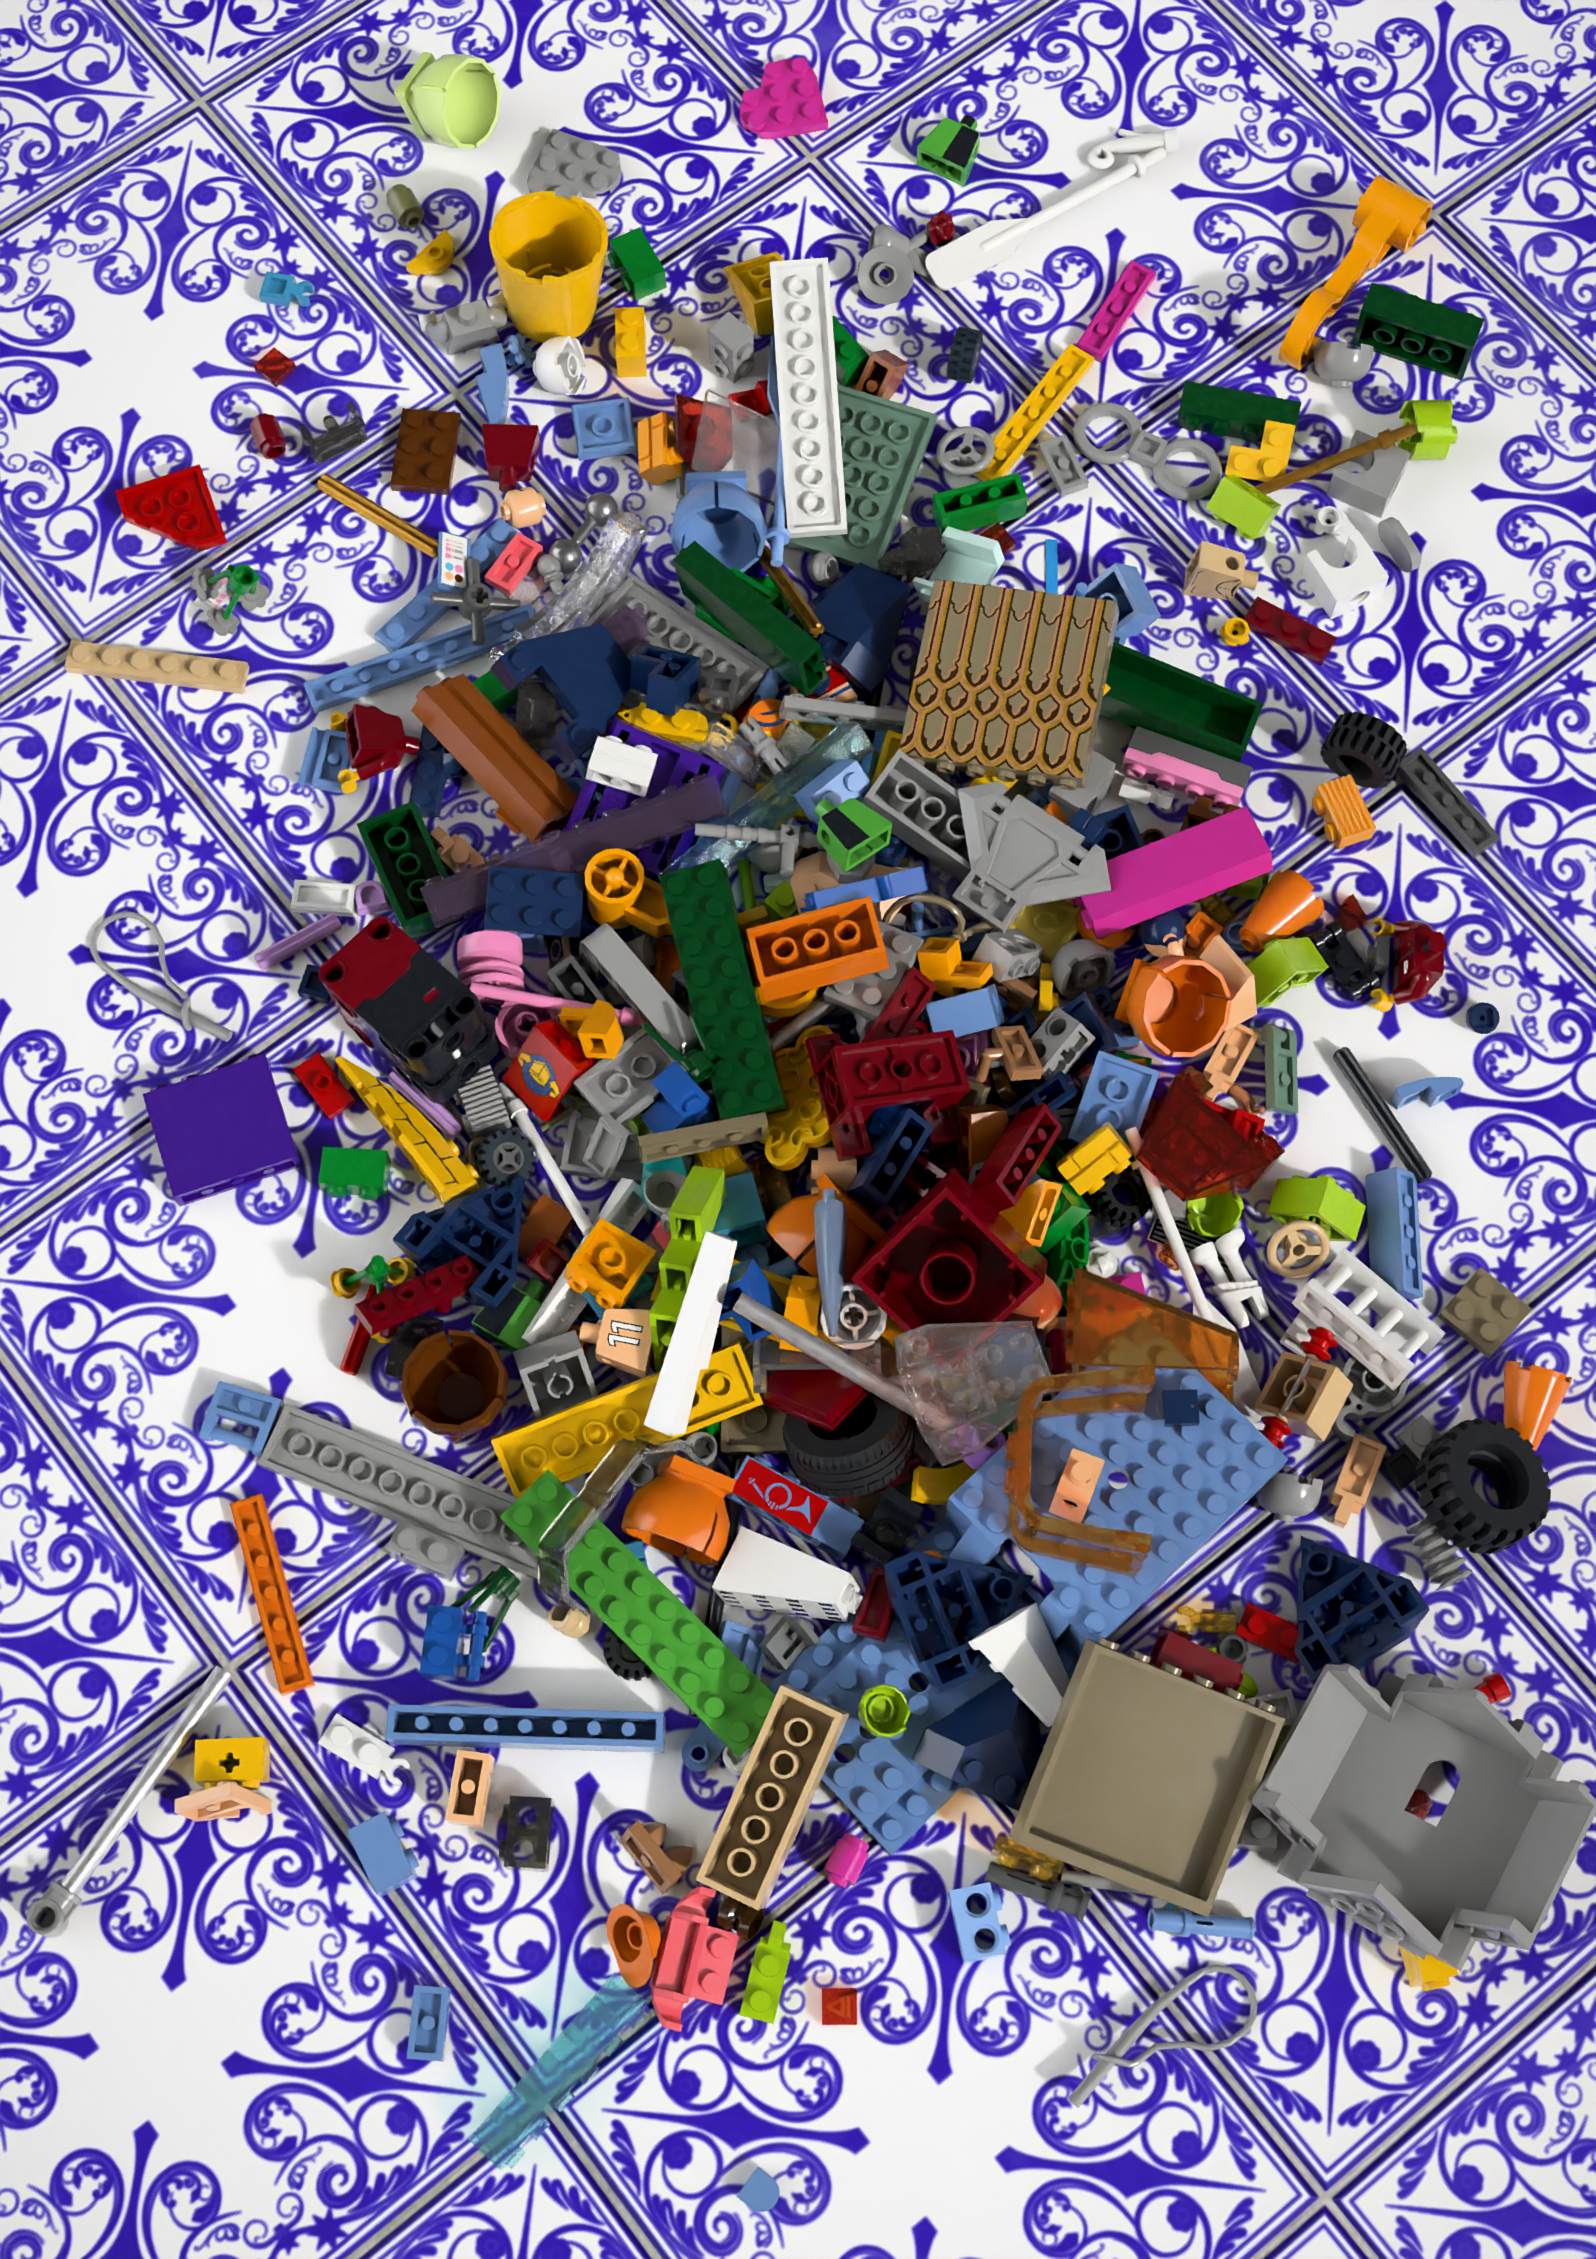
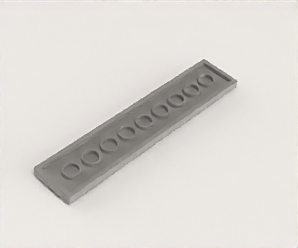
[257,1404,565,1590]

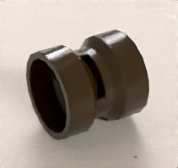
[717,1896,764,1941]

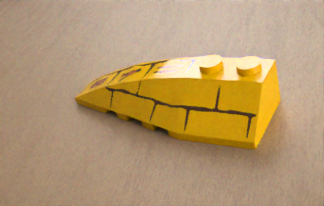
[335,1056,480,1207]

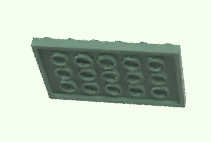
[769,384,937,572]

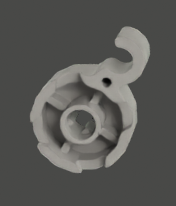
[1332,1356,1408,1442]

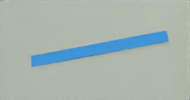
[1045,539,1058,594]

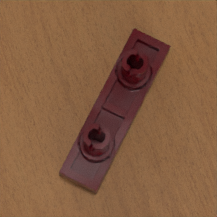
[354,1255,481,1339]

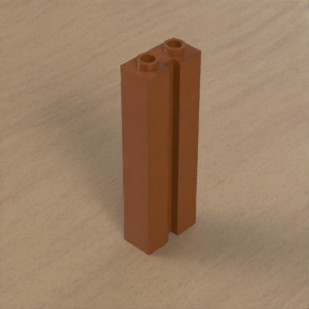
[411,674,578,842]

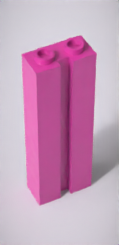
[1071,806,1273,939]

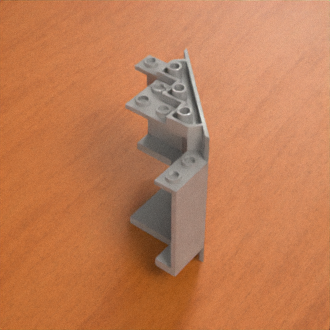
[1251,1663,1596,1971]

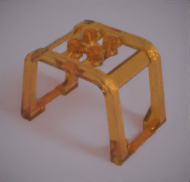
[1004,1364,1155,1577]

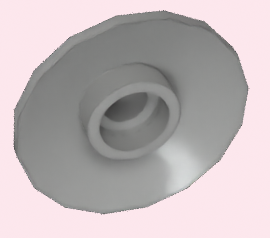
[857,245,914,305]

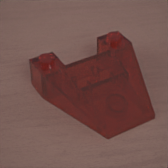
[1135,1065,1285,1202]

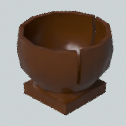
[401,1329,509,1444]

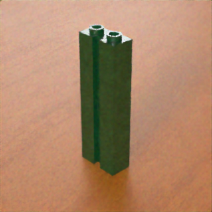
[673,540,828,697]

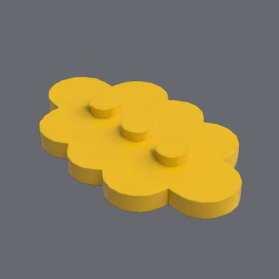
[759,1025,833,1171]

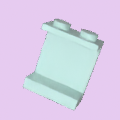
[912,526,1005,604]

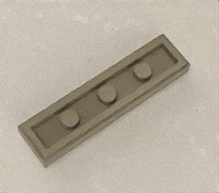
[638,1112,768,1164]

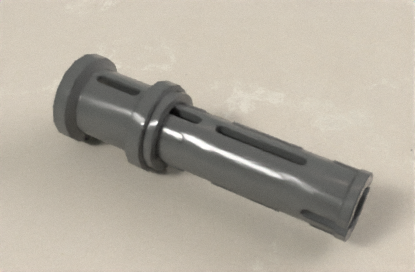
[984,1861,1092,1922]

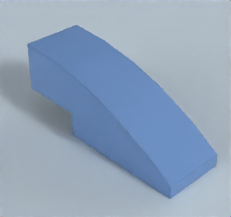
[476,343,510,424]

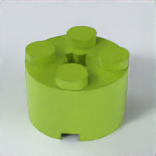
[1398,399,1458,461]

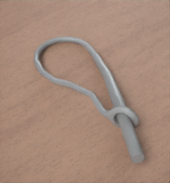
[90,911,233,1042]
[1068,1965,1258,2108]

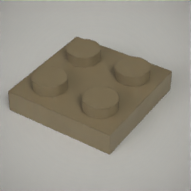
[1438,1267,1532,1359]

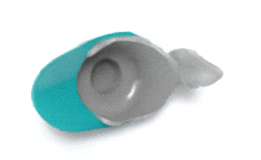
[641,1156,688,1233]

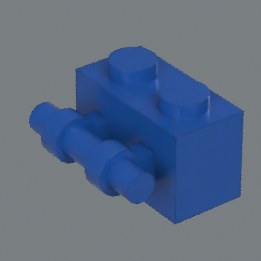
[419,1605,489,1682]

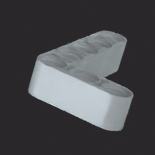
[579,923,700,1056]

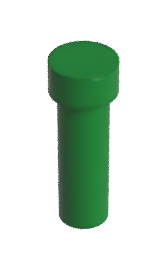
[1116,1051,1152,1067]

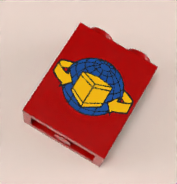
[502,1018,597,1122]

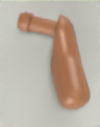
[1229,1084,1266,1116]

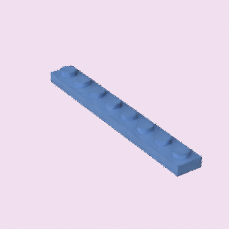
[303,603,542,714]

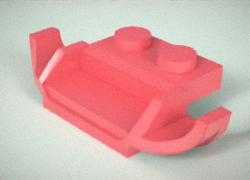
[649,1886,739,2032]

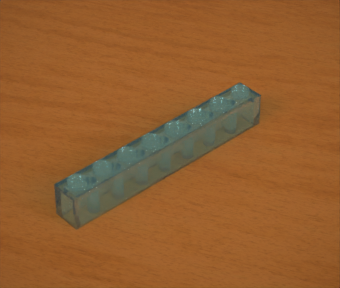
[660,722,875,875]

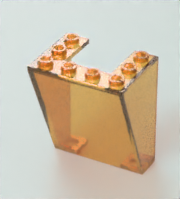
[1066,1269,1239,1405]

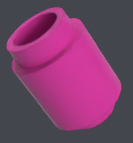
[823,1833,870,1889]

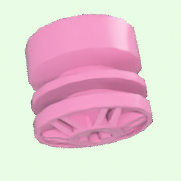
[456,931,525,1006]

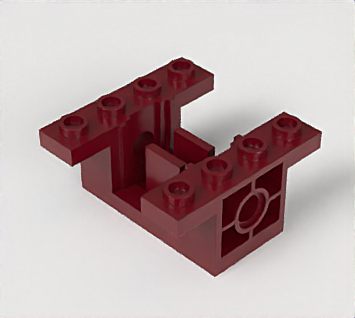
[805,1020,971,1162]

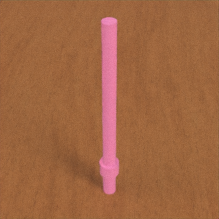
[470,982,644,1028]

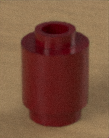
[249,413,286,459]

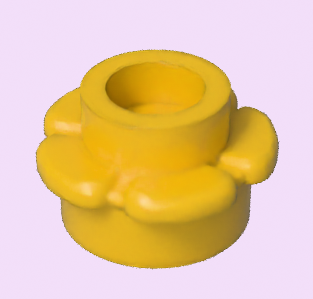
[1220,617,1250,646]

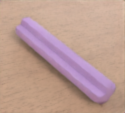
[254,913,342,970]
[388,1069,464,1139]

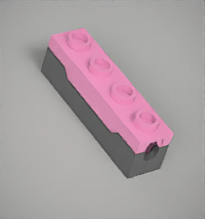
[1121,726,1253,810]

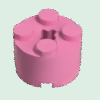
[495,1001,559,1062]

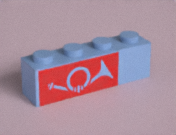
[725,1455,865,1561]

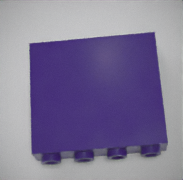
[142,1054,302,1207]

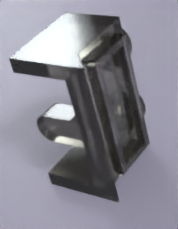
[299,401,368,464]

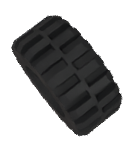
[1415,1418,1551,1554]

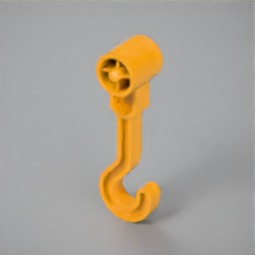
[1278,174,1433,371]
[584,848,821,1017]

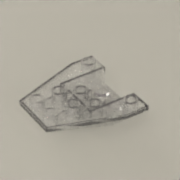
[894,1321,1055,1466]

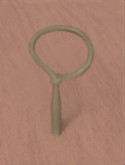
[882,893,1017,961]

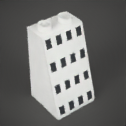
[712,1526,863,1622]

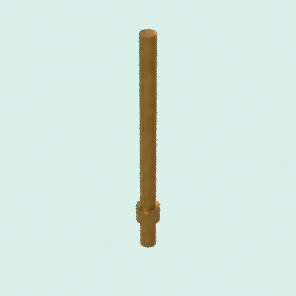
[1255,422,1417,495]

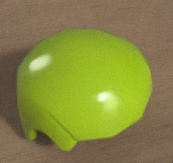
[857,1684,911,1738]

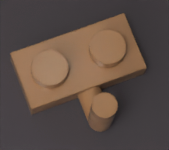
[974,1025,1044,1083]

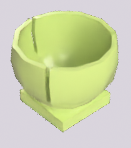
[394,52,501,149]

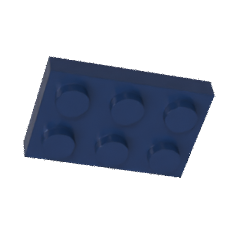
[484,866,585,938]

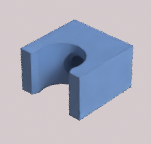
[926,983,1005,1038]

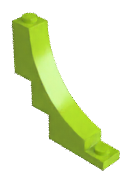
[649,1166,727,1373]

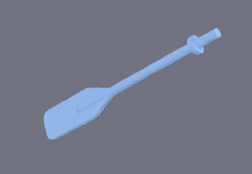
[766,332,790,567]

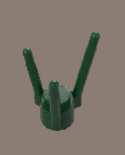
[642,1015,716,1083]
[449,1565,521,1653]

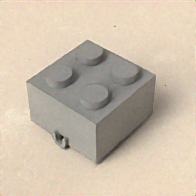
[513,1330,598,1420]

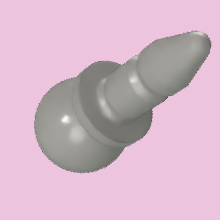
[537,554,567,608]

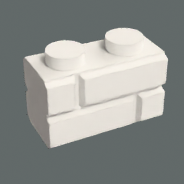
[585,736,658,797]

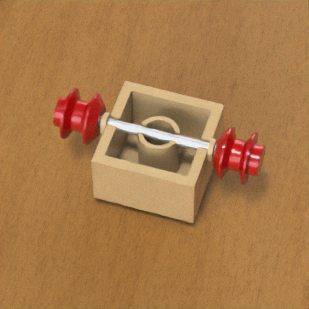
[1254,1326,1353,1449]

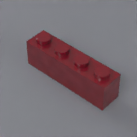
[971,1103,1063,1212]

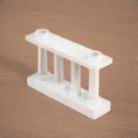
[1292,1247,1446,1391]

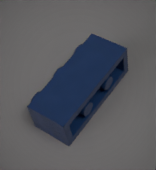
[846,1108,934,1211]

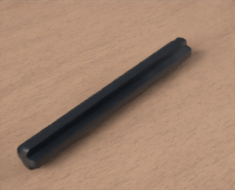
[1333,1047,1432,1184]

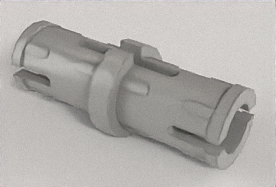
[738,716,791,777]

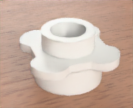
[1313,506,1343,536]

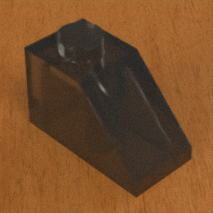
[385,1313,444,1381]

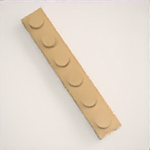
[64,640,250,694]

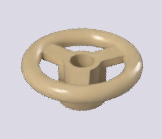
[1267,1220,1330,1278]

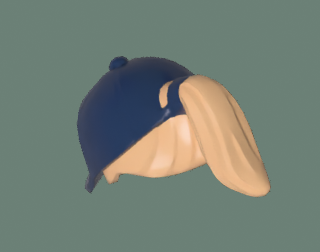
[1136,909,1188,958]

